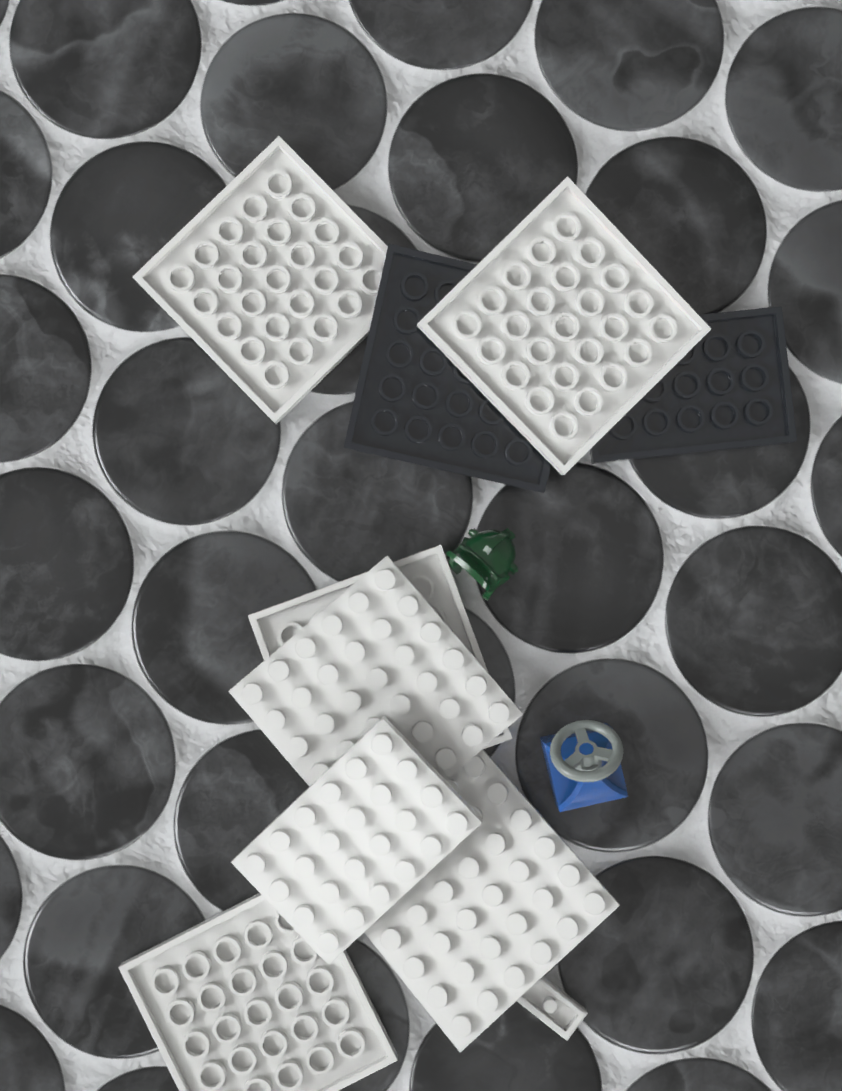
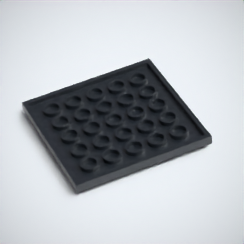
[344,243,551,493]

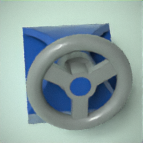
[540,720,628,812]

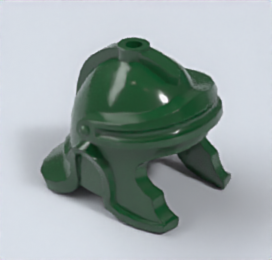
[446,528,519,601]

